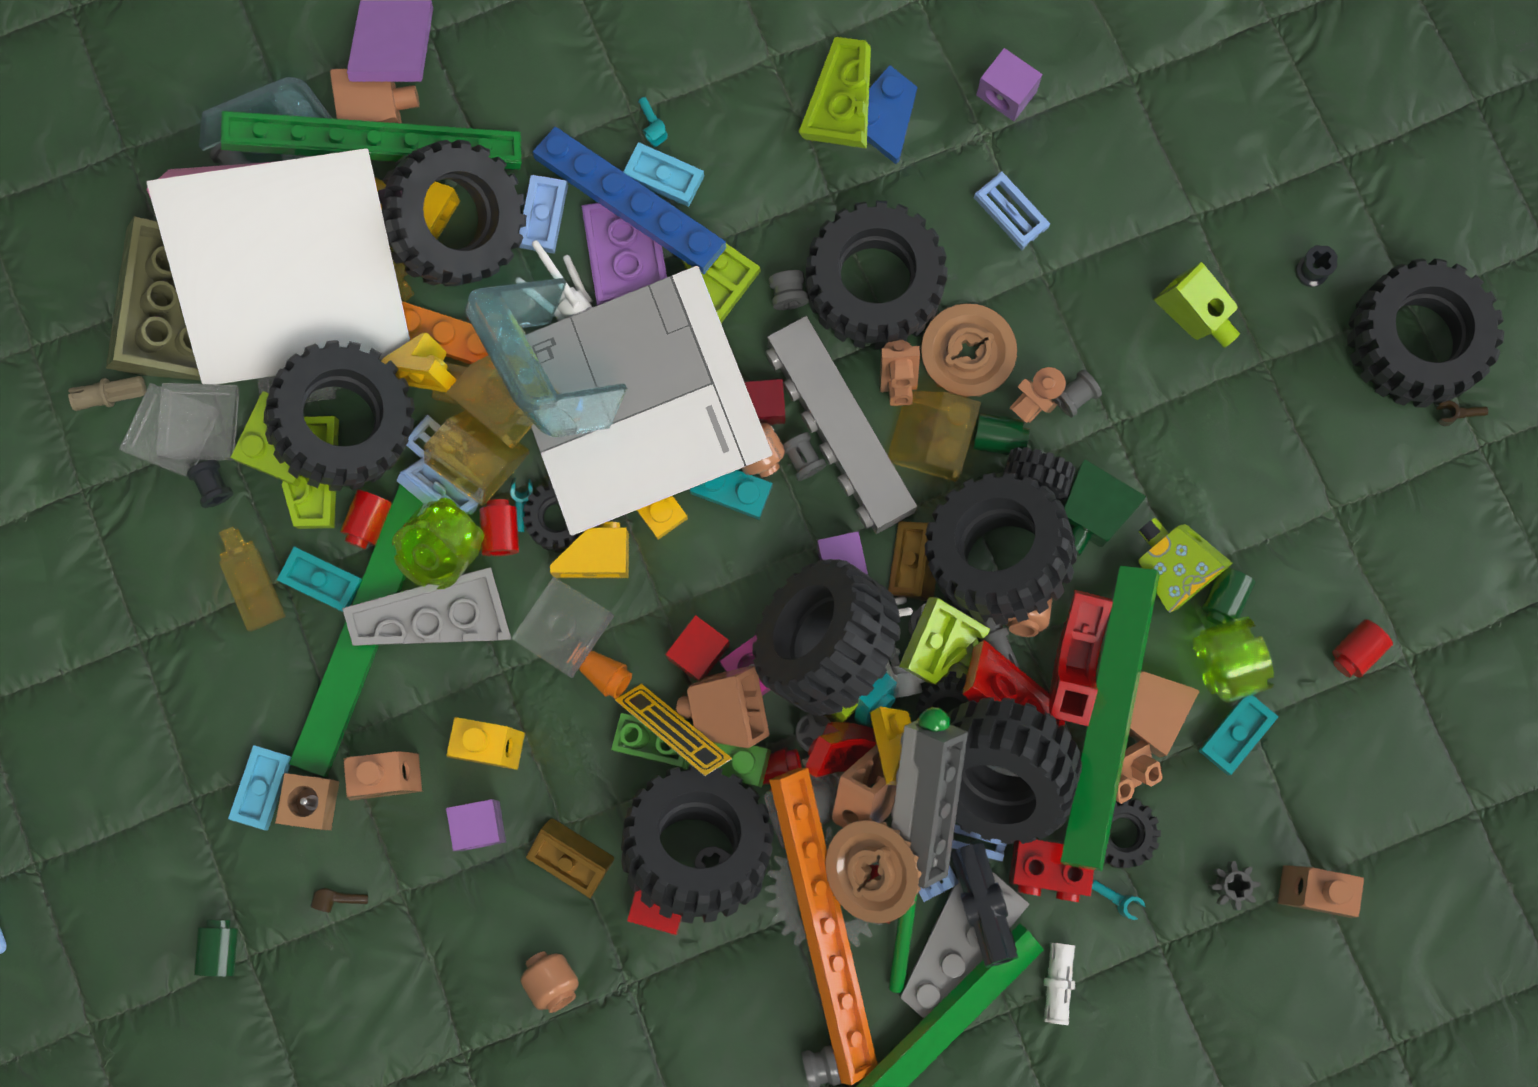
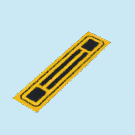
[615,684,732,776]

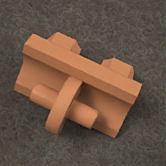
[880,340,920,406]
[1010,367,1066,423]
[1116,740,1162,804]

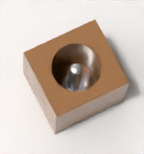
[276,773,340,831]

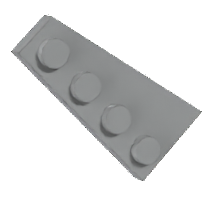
[342,567,511,646]
[900,873,1030,1018]

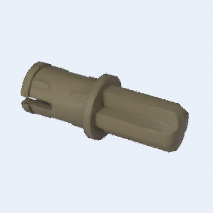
[68,376,147,411]

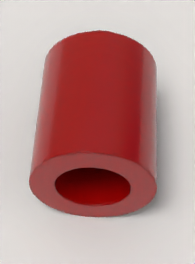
[340,490,392,550]
[479,499,519,556]
[1332,619,1393,678]

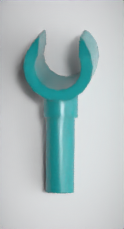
[639,97,668,147]
[510,478,533,532]
[1092,880,1145,920]

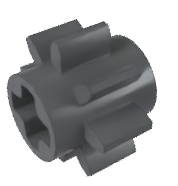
[1208,861,1261,910]

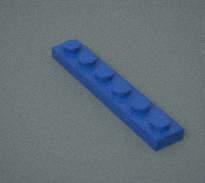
[533,127,726,275]

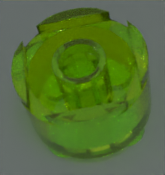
[392,498,484,589]
[1193,616,1274,703]

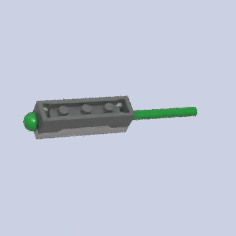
[889,708,968,993]

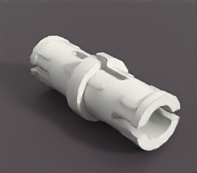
[1043,943,1075,1025]

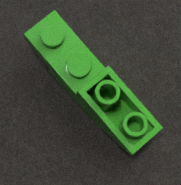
[611,713,771,788]

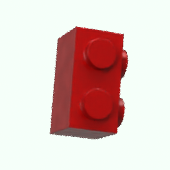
[1009,840,1094,902]

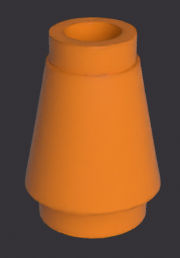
[574,648,632,699]

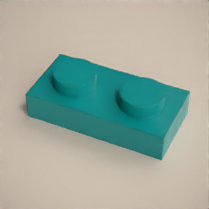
[690,470,773,520]
[277,547,362,612]
[854,672,897,727]
[1198,692,1279,775]

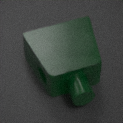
[1063,459,1146,556]

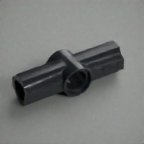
[951,843,1019,968]

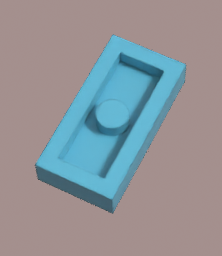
[624,142,704,207]
[228,745,291,830]

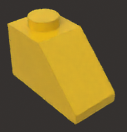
[550,522,629,578]

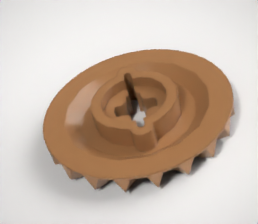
[921,304,1017,398]
[826,819,922,923]

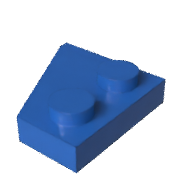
[867,65,917,164]

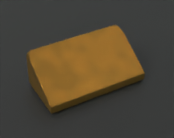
[888,522,936,601]
[526,819,614,898]

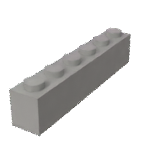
[765,316,917,534]

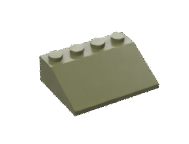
[106,216,201,381]

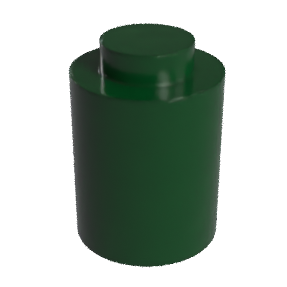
[973,413,1030,455]
[1202,567,1256,627]
[194,919,238,976]

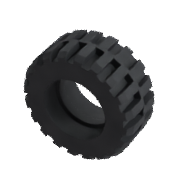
[378,140,527,287]
[805,200,948,350]
[1347,258,1504,408]
[264,340,415,491]
[924,472,1077,625]
[752,559,901,715]
[947,697,1082,844]
[621,765,774,923]

